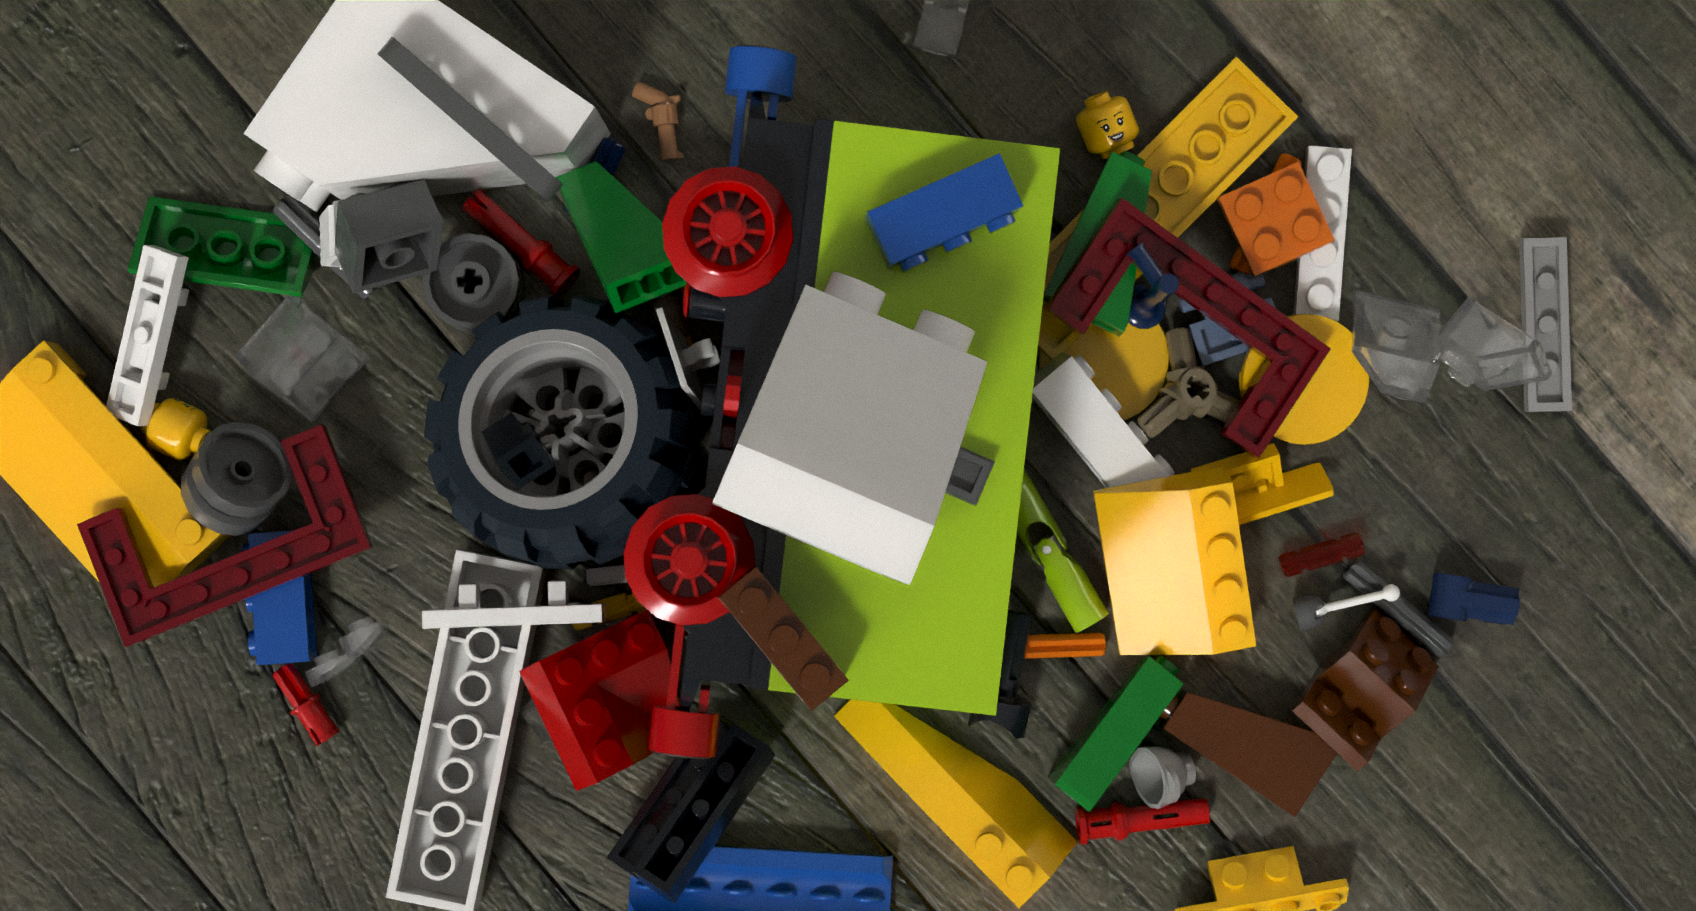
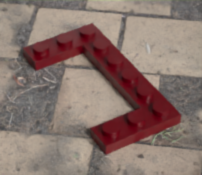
[1044,198,1331,458]
[77,424,374,647]

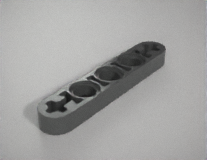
[377,37,563,202]

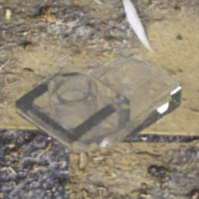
[305,616,389,687]

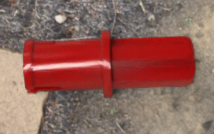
[273,663,340,746]

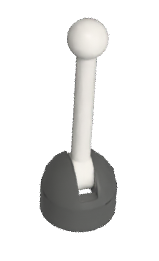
[1292,584,1400,632]

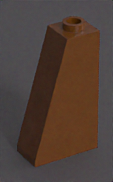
[1158,690,1337,817]

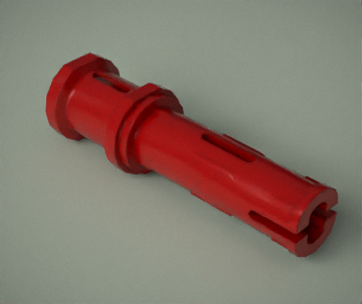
[462,188,580,297]
[1075,798,1210,845]

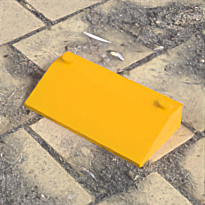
[0,340,231,587]

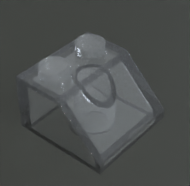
[1435,297,1552,391]

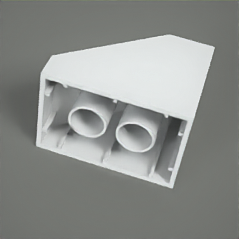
[243,0,611,212]
[713,272,987,585]

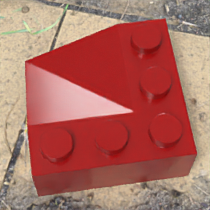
[519,610,680,791]

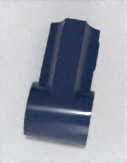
[1427,573,1520,625]

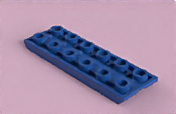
[628,845,893,911]

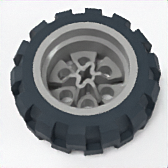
[424,294,701,570]

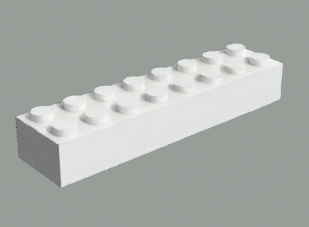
[386,550,548,911]

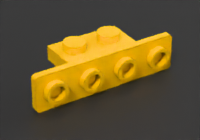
[1191,443,1334,525]
[1174,846,1349,911]

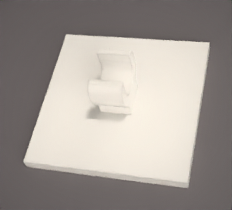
[656,307,720,417]

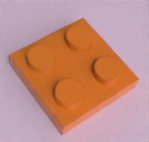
[1217,161,1335,278]

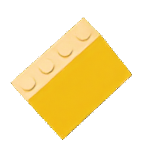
[1093,466,1256,655]

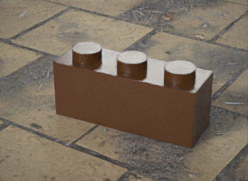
[717,565,849,711]

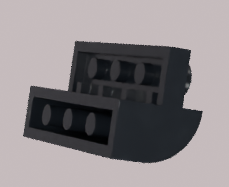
[607,722,775,903]

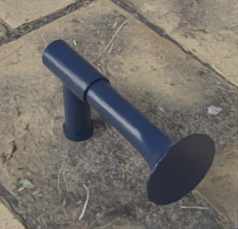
[1127,242,1179,329]

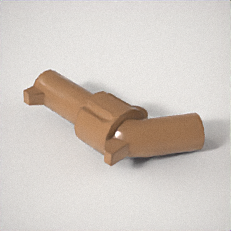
[632,81,684,161]

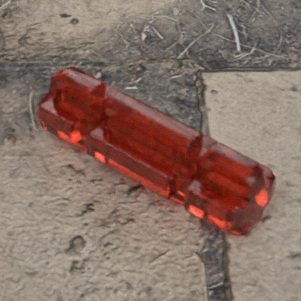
[1279,533,1365,577]

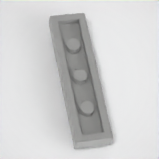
[1519,237,1572,412]

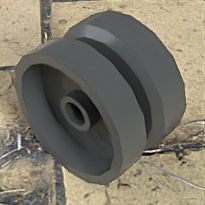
[422,233,526,333]
[181,422,292,536]

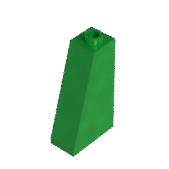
[1043,151,1152,337]
[556,161,686,313]
[1048,655,1183,812]

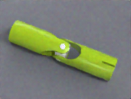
[1017,468,1109,633]

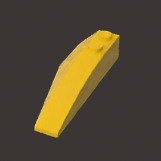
[834,699,1078,908]

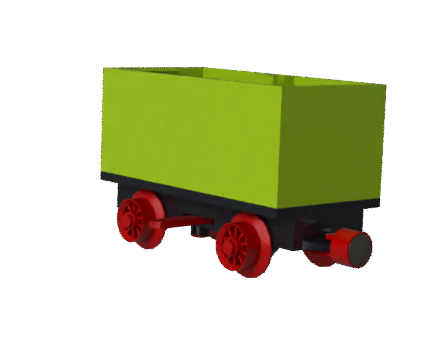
[624,45,1060,759]

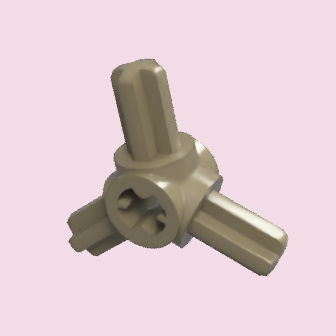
[1137,327,1240,438]

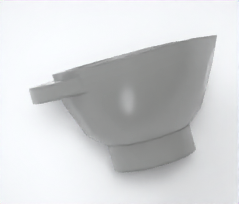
[1129,746,1196,809]

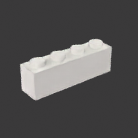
[1032,352,1175,488]

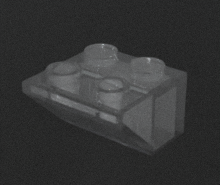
[235,295,370,422]

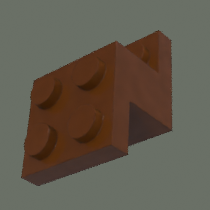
[1292,607,1439,771]

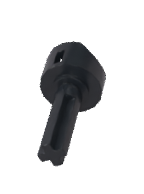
[968,610,1033,739]

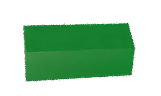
[127,196,316,297]

